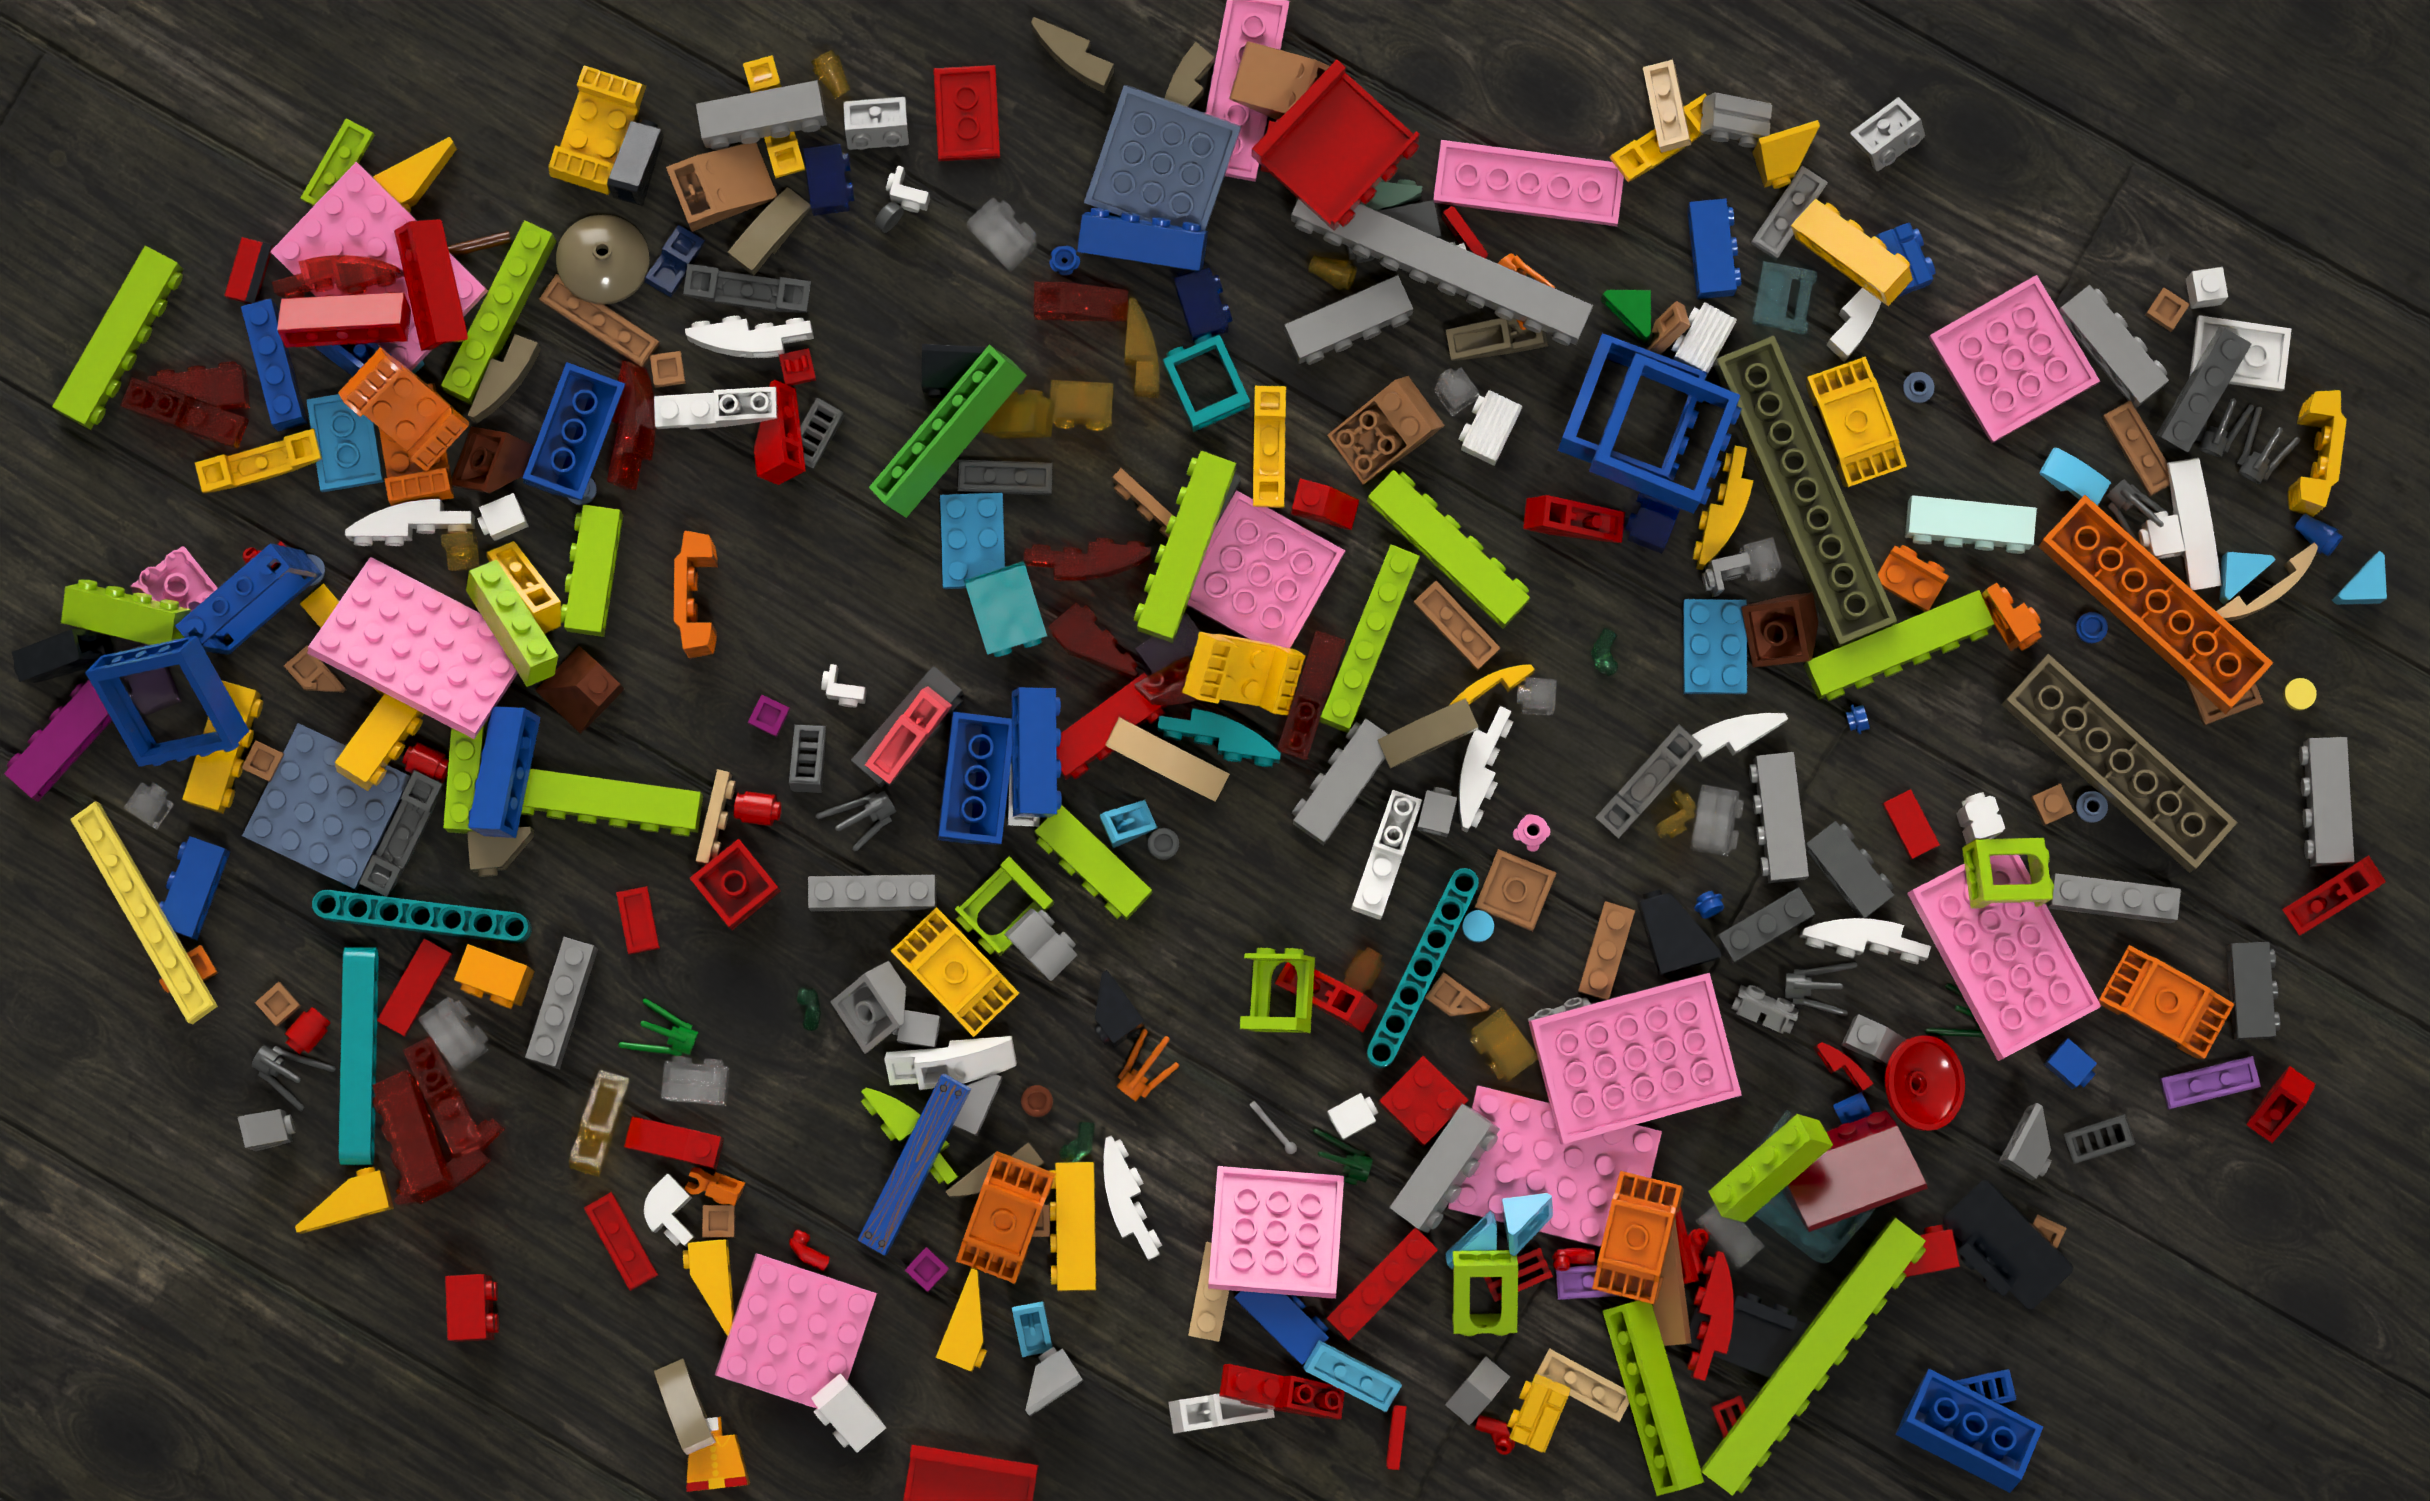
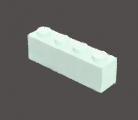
[1905,495,2037,554]

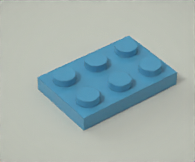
[306,394,384,492]
[940,493,1005,589]
[1683,599,1747,694]

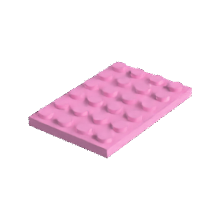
[270,162,488,371]
[307,557,518,739]
[1907,855,2101,1061]
[1528,973,1742,1144]
[1447,1085,1662,1247]

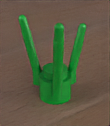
[618,999,698,1058]

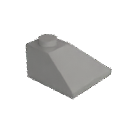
[830,961,906,1054]
[1998,1103,2052,1180]
[1025,1347,1084,1416]

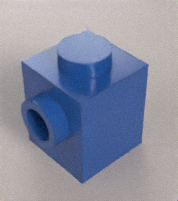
[2043,1038,2097,1089]

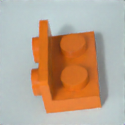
[1877,545,1949,612]

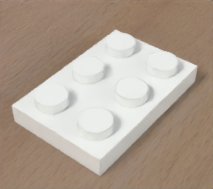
[2190,315,2292,391]

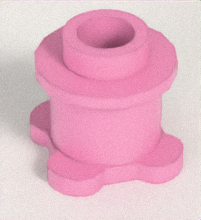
[1513,814,1550,852]

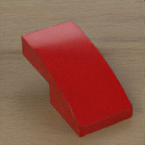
[1813,1042,1874,1093]

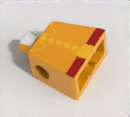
[686,1417,750,1492]

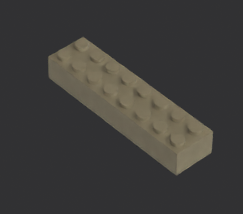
[2001,654,2238,873]

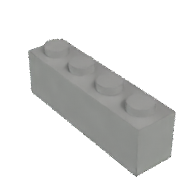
[696,80,827,150]
[1284,275,1413,365]
[2059,285,2169,409]
[1291,719,1388,846]
[2299,737,2354,867]
[1749,752,1809,884]
[2047,873,2181,924]
[808,875,937,912]
[525,937,598,1069]
[1390,1104,1500,1233]

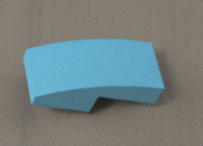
[2039,448,2111,506]

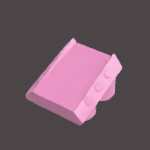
[130,546,218,611]

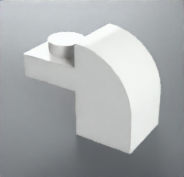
[644,1174,696,1247]

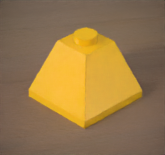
[1753,120,1820,189]

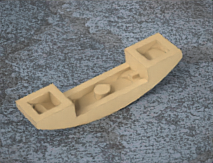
[2216,542,2318,622]
[1105,717,1230,802]

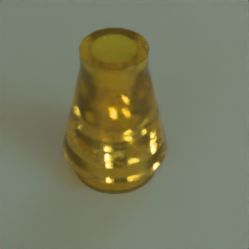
[811,50,851,98]
[1309,255,1357,290]

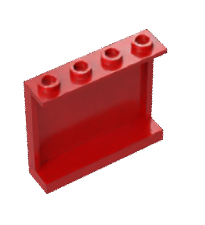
[1251,59,1420,231]
[903,1445,1039,1501]

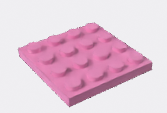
[1928,275,2100,444]
[1187,490,1345,648]
[1208,1166,1344,1299]
[715,1253,877,1409]

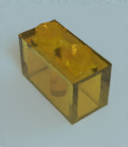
[1049,380,1114,430]
[983,390,1055,439]
[1469,1007,1538,1083]

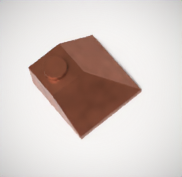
[451,426,534,493]
[1741,592,1819,668]
[535,646,624,734]

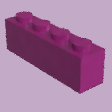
[4,680,112,802]

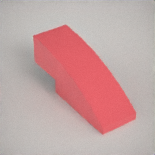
[865,686,953,784]

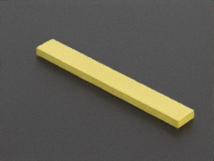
[70,801,218,1024]

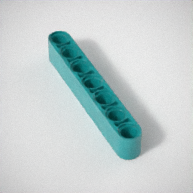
[1366,868,1479,1068]
[312,890,532,944]
[339,947,379,1165]

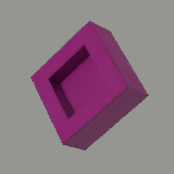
[748,694,791,737]
[905,1247,949,1292]

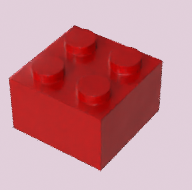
[690,839,781,930]
[1378,1056,1468,1147]
[445,1274,499,1342]

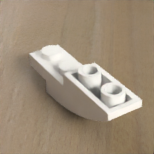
[685,316,814,358]
[654,387,777,430]
[345,499,475,546]
[1458,706,1513,832]
[1351,790,1422,920]
[1799,918,1931,964]
[885,1036,1017,1090]
[1104,1135,1162,1261]

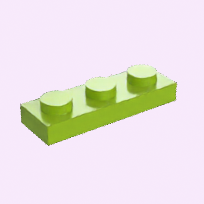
[300,118,375,206]

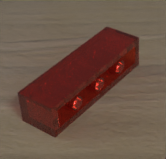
[372,1070,454,1205]

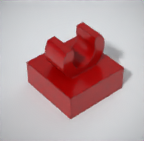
[779,348,816,386]

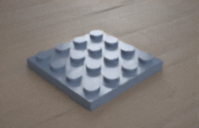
[1084,85,1242,230]
[242,723,411,890]

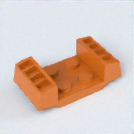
[338,347,469,471]
[379,383,454,506]
[674,531,718,658]
[2099,945,2235,1059]
[956,1151,1056,1284]
[1592,1171,1684,1304]

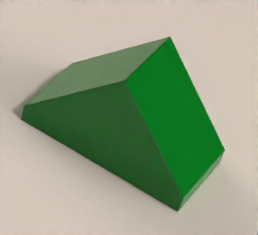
[1600,290,1651,344]

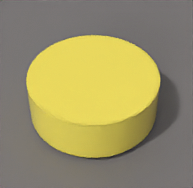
[2283,678,2317,711]

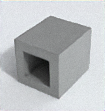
[1417,787,1457,837]
[892,1010,941,1049]

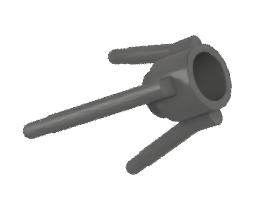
[2195,398,2254,457]
[2237,406,2300,484]
[2107,479,2169,541]
[816,791,896,851]
[1785,962,1858,1016]
[252,1045,336,1111]

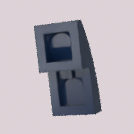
[645,225,705,298]

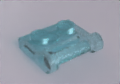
[1752,261,1818,334]

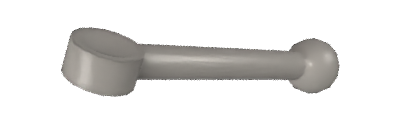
[1249,1101,1297,1154]

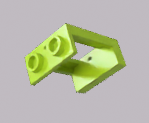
[1962,838,2054,909]
[955,856,1054,956]
[1240,948,1315,1033]
[1452,1250,1518,1336]

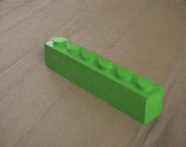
[869,344,1027,518]

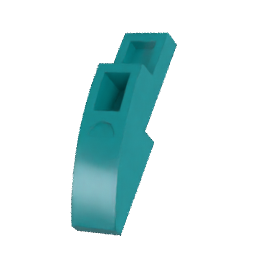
[1157,708,1281,767]

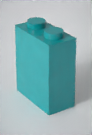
[964,561,1047,657]

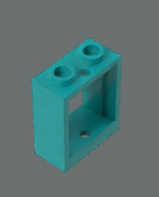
[1163,334,1250,432]

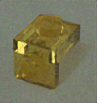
[1655,789,1697,839]

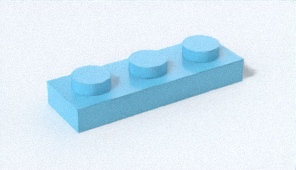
[1303,1340,1402,1412]

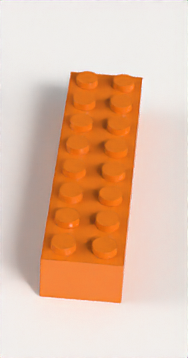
[2039,495,2273,715]

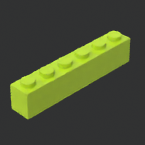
[441,220,557,405]
[52,245,183,430]
[1134,451,1237,643]
[1367,470,1530,629]
[1320,545,1420,733]
[1803,590,1994,701]
[521,769,703,837]
[1603,1301,1704,1496]

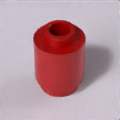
[402,743,449,783]
[734,791,782,826]
[285,1007,331,1055]

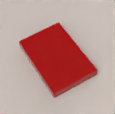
[934,65,1000,161]

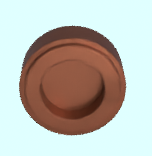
[1021,1085,1053,1117]

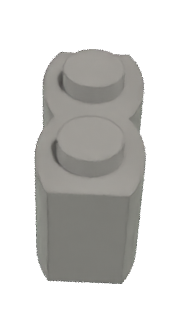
[1004,908,1077,981]

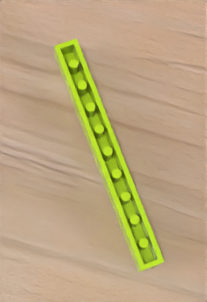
[1701,1216,1926,1496]

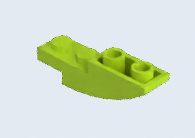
[861,1087,959,1186]

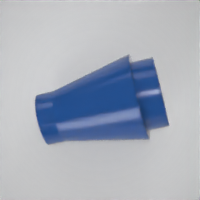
[2294,513,2343,556]

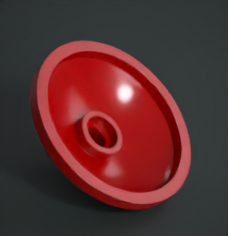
[1885,1035,1965,1131]

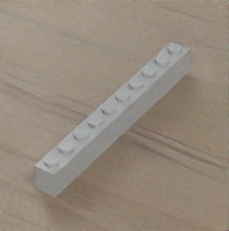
[1291,199,1593,346]

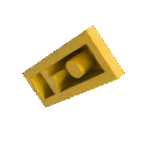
[373,137,457,212]
[487,541,561,633]
[295,1167,394,1234]
[683,1239,734,1336]
[936,1268,987,1372]

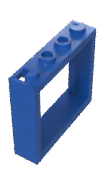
[1557,333,1707,481]
[1589,353,1742,514]
[175,543,322,655]
[85,635,249,767]

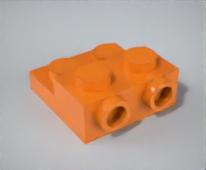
[1982,583,2042,651]

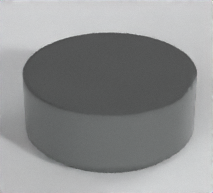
[875,202,904,233]
[1148,828,1179,860]

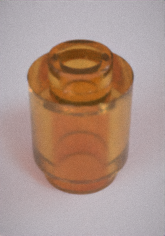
[1342,947,1386,994]

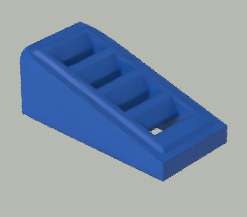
[1955,1369,2016,1404]

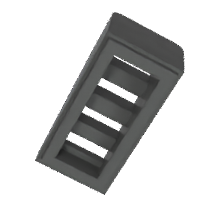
[800,398,845,470]
[789,725,826,793]
[2064,1114,2136,1164]

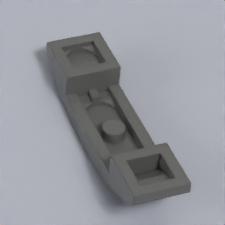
[683,264,811,313]
[1595,724,1702,839]
[359,770,443,897]

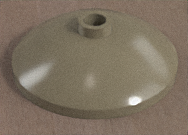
[556,214,650,305]

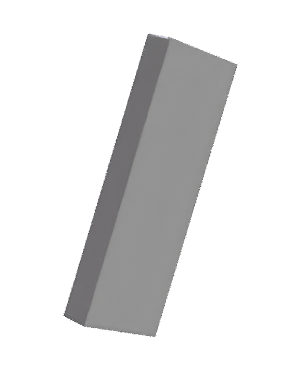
[1751,166,1828,260]

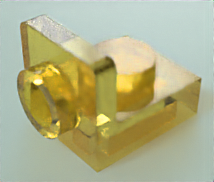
[441,531,480,571]

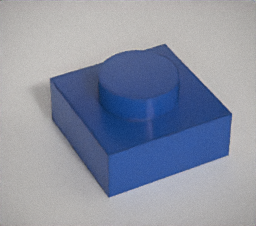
[1833,1092,1872,1124]

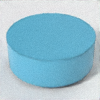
[1462,910,1494,942]

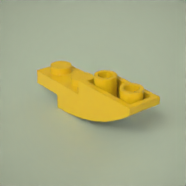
[1692,445,1754,570]

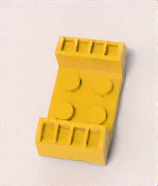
[549,66,646,195]
[1806,356,1907,487]
[2288,390,2347,517]
[1182,632,1305,715]
[891,907,1019,1037]

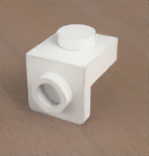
[886,166,930,213]
[821,664,867,708]

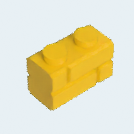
[1507,1374,1571,1453]

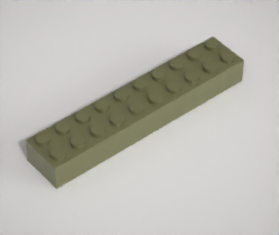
[1713,336,1897,649]

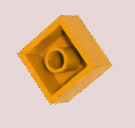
[454,944,535,1009]

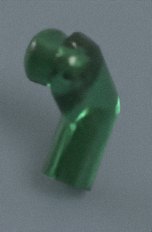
[1591,628,1618,676]
[797,988,821,1031]
[1059,1122,1095,1163]

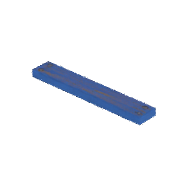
[858,1073,971,1255]

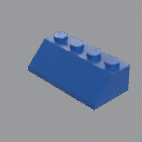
[523,362,625,501]
[937,712,1012,844]
[1895,1369,2043,1493]

